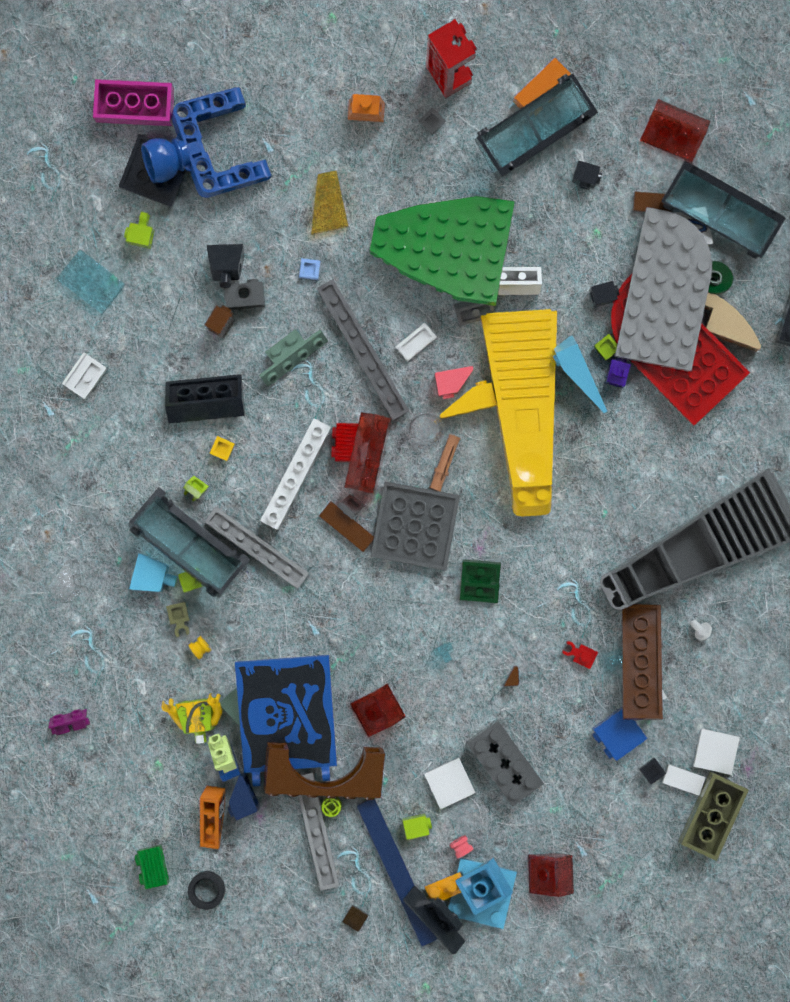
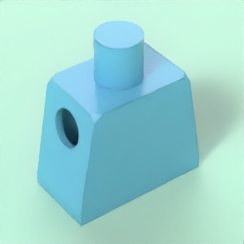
[129,553,178,592]

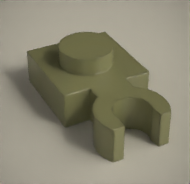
[166,602,190,637]

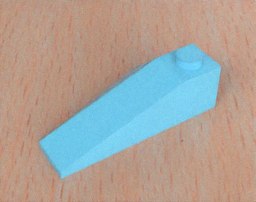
[553,335,607,413]

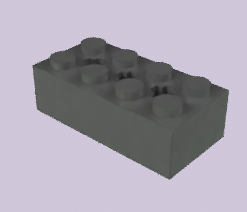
[466,719,544,806]

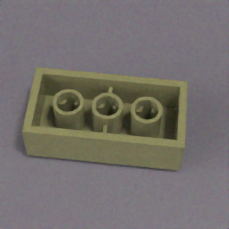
[678,771,749,861]

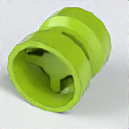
[322,797,342,817]

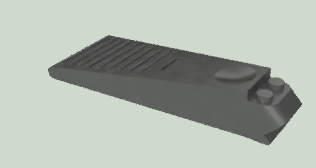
[600,468,790,610]

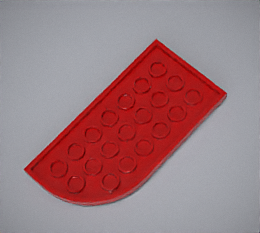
[611,273,750,426]

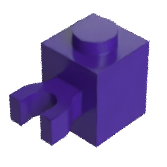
[605,358,631,388]

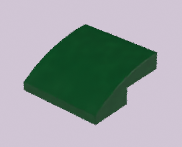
[460,559,501,603]

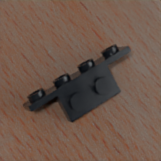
[403,886,465,954]

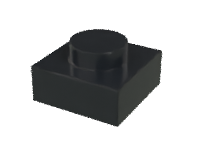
[639,757,666,785]

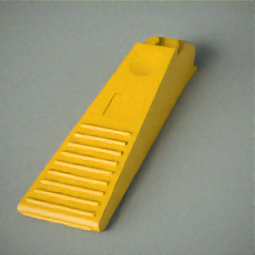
[481,309,557,517]

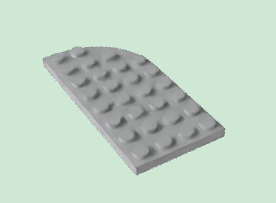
[615,207,712,372]

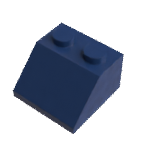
[227,772,261,821]

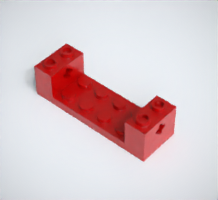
[426,19,477,99]

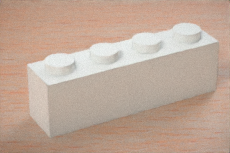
[498,267,542,295]

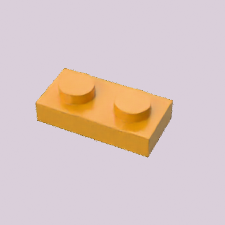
[425,872,462,900]

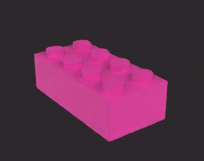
[93,79,174,126]

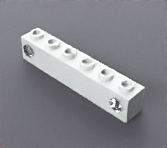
[260,419,332,530]

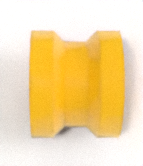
[188,635,212,660]

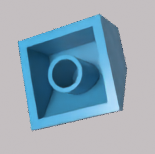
[455,858,513,915]

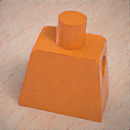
[348,94,385,122]

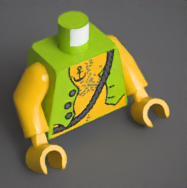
[161,693,223,744]

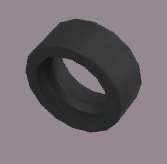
[187,871,225,910]

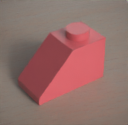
[435,366,473,399]

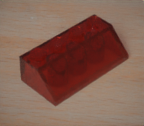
[344,412,391,495]

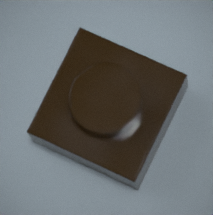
[342,904,369,932]

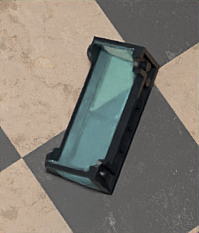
[475,74,598,180]
[661,160,786,259]
[129,487,250,598]

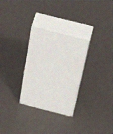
[395,323,437,362]
[662,764,705,795]

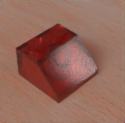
[350,683,406,737]
[528,853,574,897]

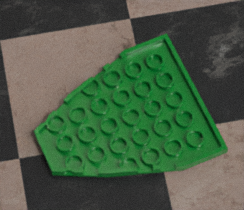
[370,196,515,306]

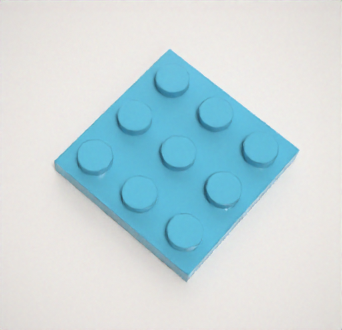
[448,858,517,929]

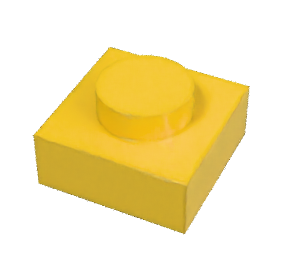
[210,436,235,461]

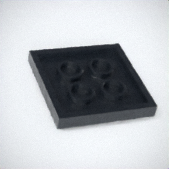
[118,134,187,208]

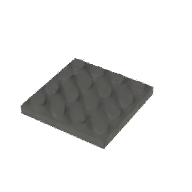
[371,481,460,571]

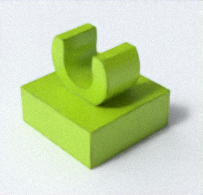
[183,475,209,502]

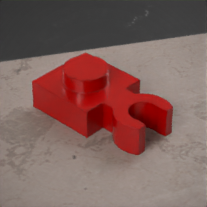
[562,641,598,669]

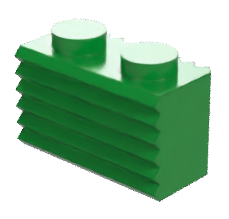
[135,844,170,889]

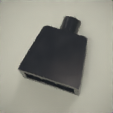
[207,244,245,288]

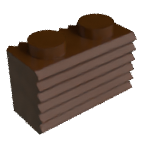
[204,305,235,338]

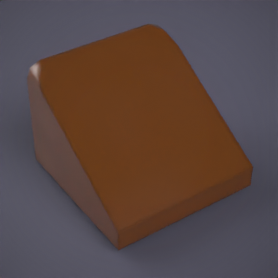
[503,665,519,686]

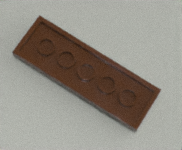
[622,604,663,720]

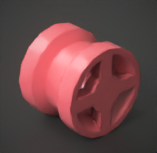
[449,835,473,859]

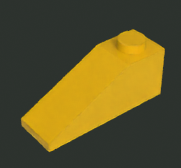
[440,380,497,420]

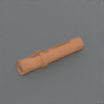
[429,434,461,492]

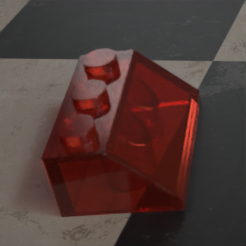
[640,99,711,163]

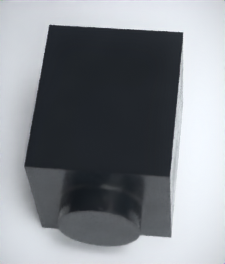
[589,281,620,308]

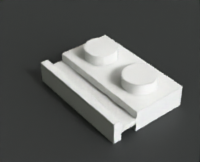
[62,353,107,400]

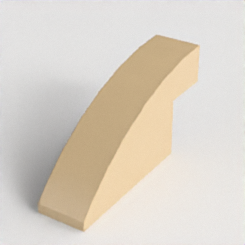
[704,293,761,352]

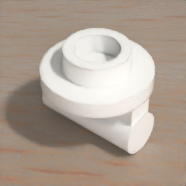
[690,620,712,641]

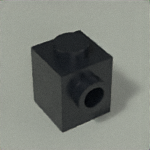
[572,160,602,190]

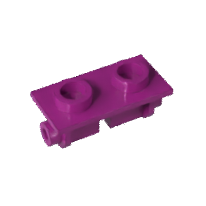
[48,709,90,736]

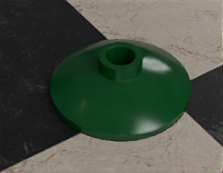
[708,261,734,294]

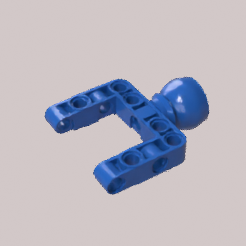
[141,87,272,198]

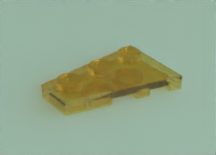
[311,170,349,235]

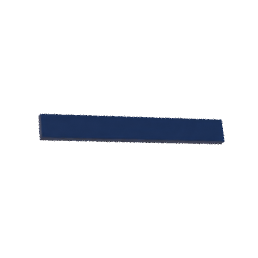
[357,799,438,946]

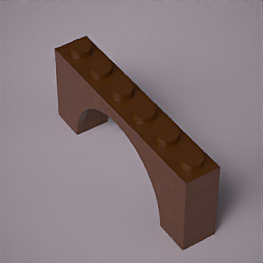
[263,742,385,800]

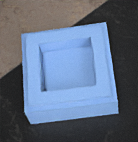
[299,258,321,280]

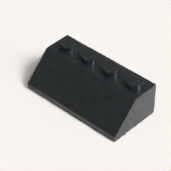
[165,374,245,424]

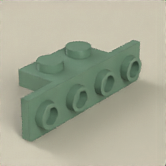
[259,329,328,387]

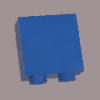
[592,706,648,761]

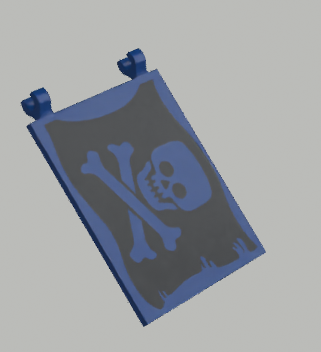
[235,655,337,787]

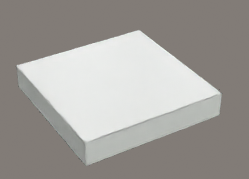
[693,728,740,775]
[424,757,475,809]

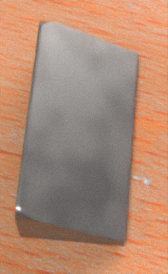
[453,301,495,326]

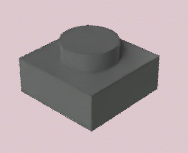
[419,107,446,135]
[338,494,364,519]

